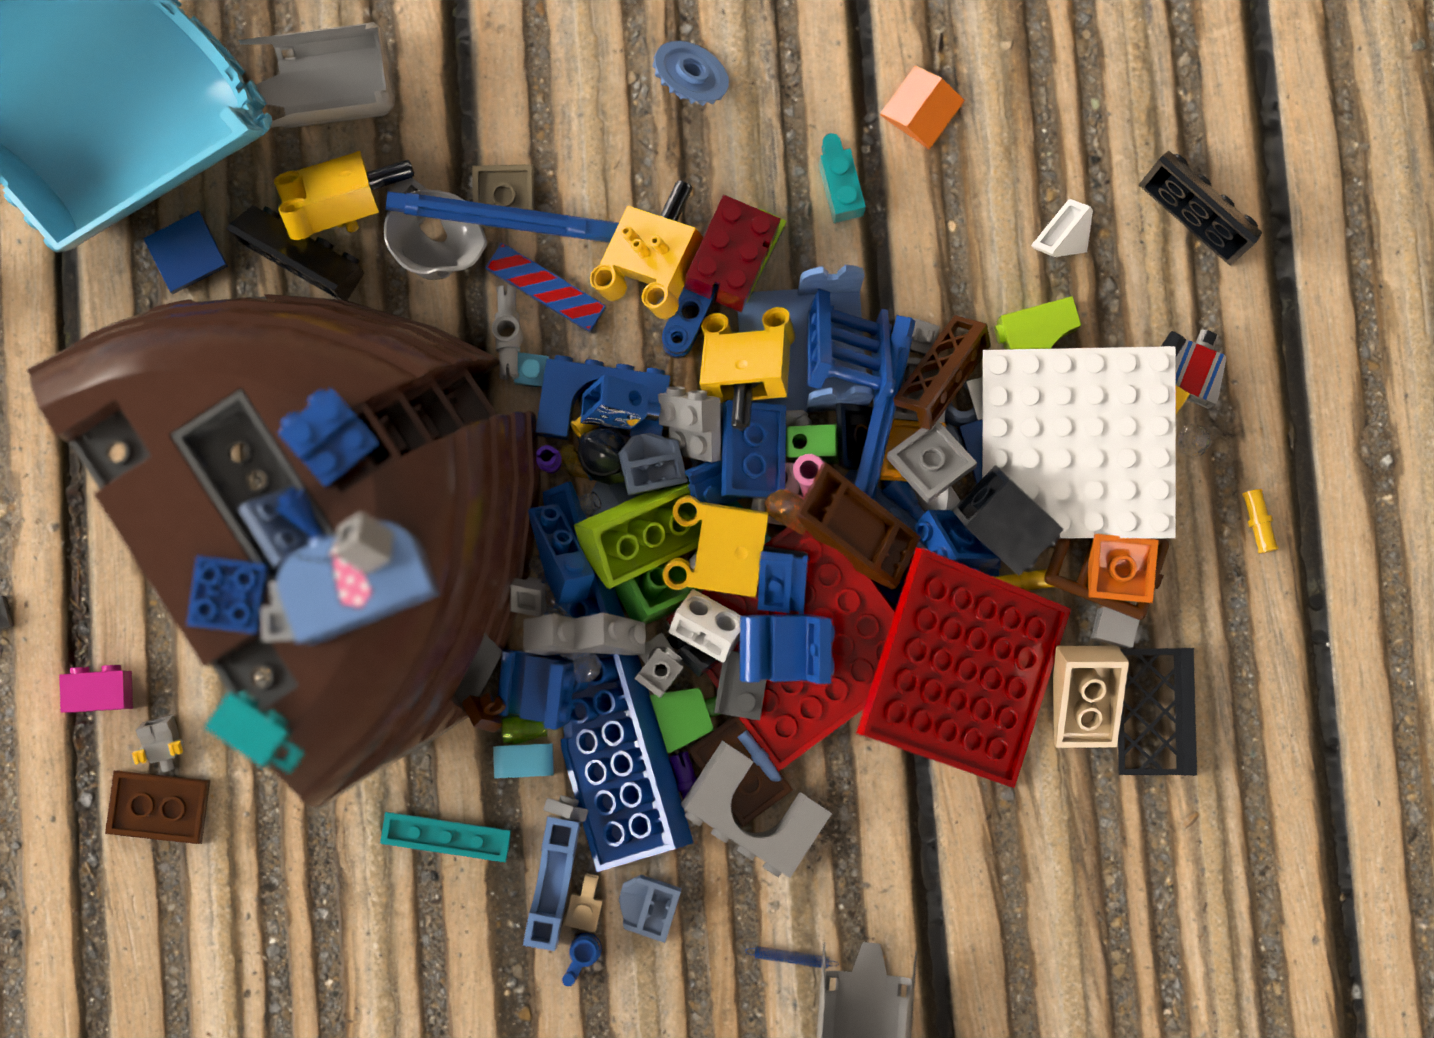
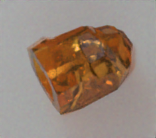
[764,489,808,535]

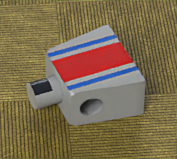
[1175,329,1226,409]

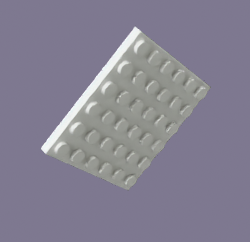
[982,346,1176,538]

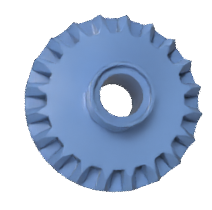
[652,41,729,106]

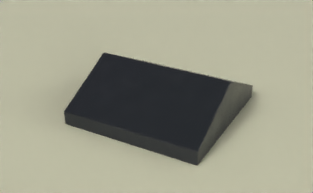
[836,403,873,470]

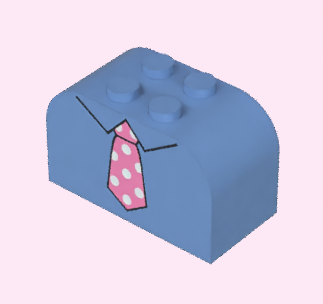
[277,521,441,646]

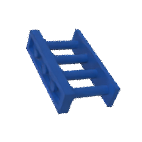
[807,289,896,408]

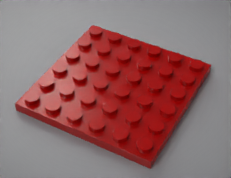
[666,519,896,772]
[856,547,1071,788]

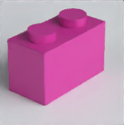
[59,665,133,713]

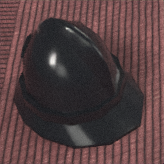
[577,426,631,485]

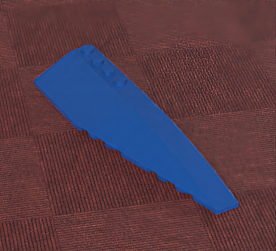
[543,482,694,872]

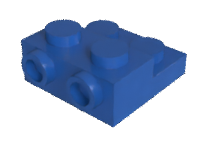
[278,388,380,488]
[914,510,1001,568]

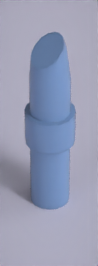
[737,730,782,781]

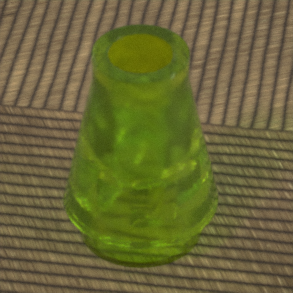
[501,714,548,746]

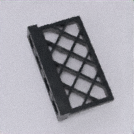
[1118,648,1197,776]

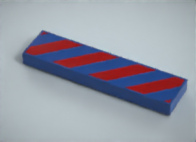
[485,242,606,333]

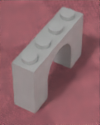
[680,741,832,878]

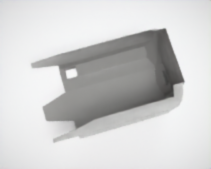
[237,22,395,129]
[816,942,917,1038]

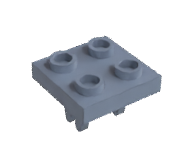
[238,485,326,567]

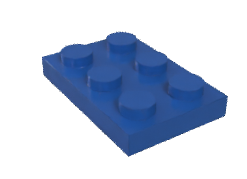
[721,400,786,500]

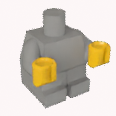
[132,715,184,772]

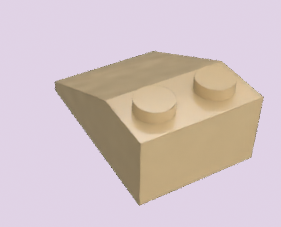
[1053,646,1129,748]

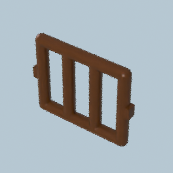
[1044,538,1169,620]

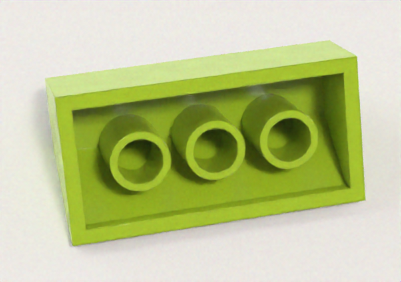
[574,480,702,589]

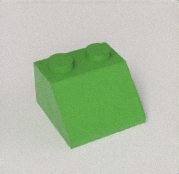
[614,556,700,625]

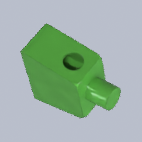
[786,424,839,464]
[650,688,720,753]

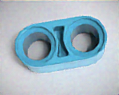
[493,743,554,778]

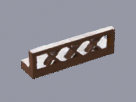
[893,315,991,430]

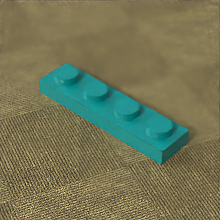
[380,812,512,863]

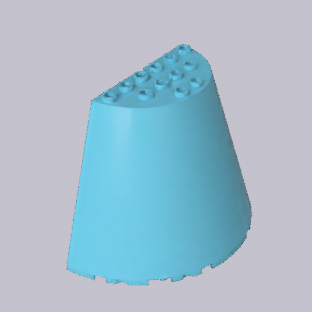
[0,0,272,253]

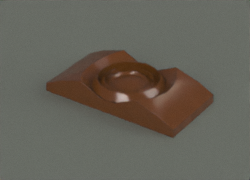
[796,463,921,589]

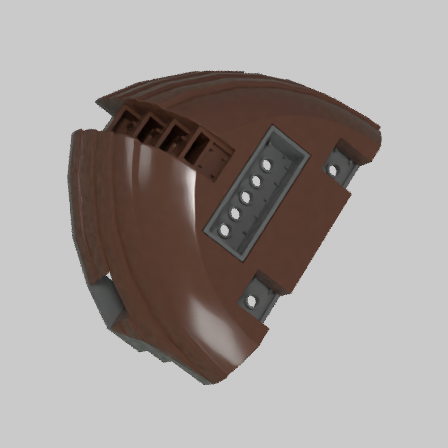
[27,294,541,808]

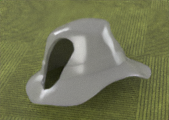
[384,189,487,280]

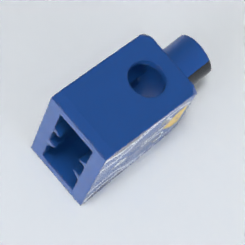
[581,374,661,430]

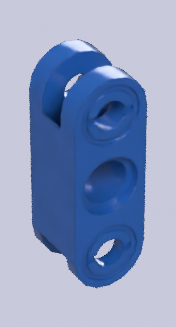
[662,283,719,358]

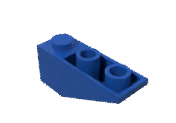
[528,503,595,605]

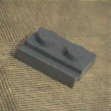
[714,651,767,720]

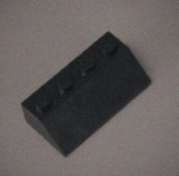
[226,205,365,301]

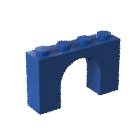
[536,355,671,441]

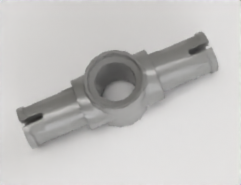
[492,285,523,380]

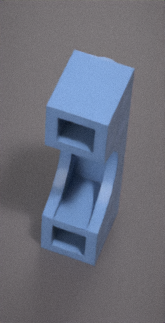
[523,815,581,951]

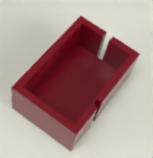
[684,194,781,313]

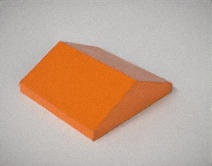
[880,66,965,150]
[1088,534,1158,603]

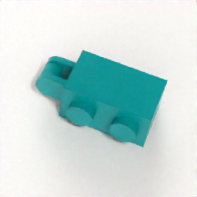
[819,133,866,224]
[204,690,306,773]

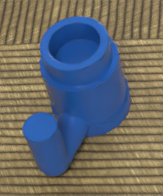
[562,932,602,987]

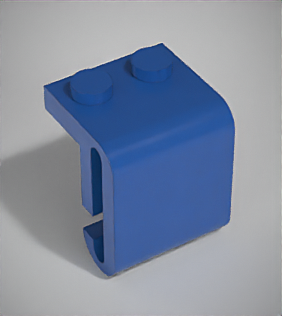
[740,614,835,684]
[497,649,577,730]

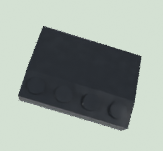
[1139,150,1262,266]

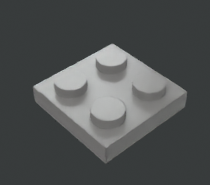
[887,421,977,504]

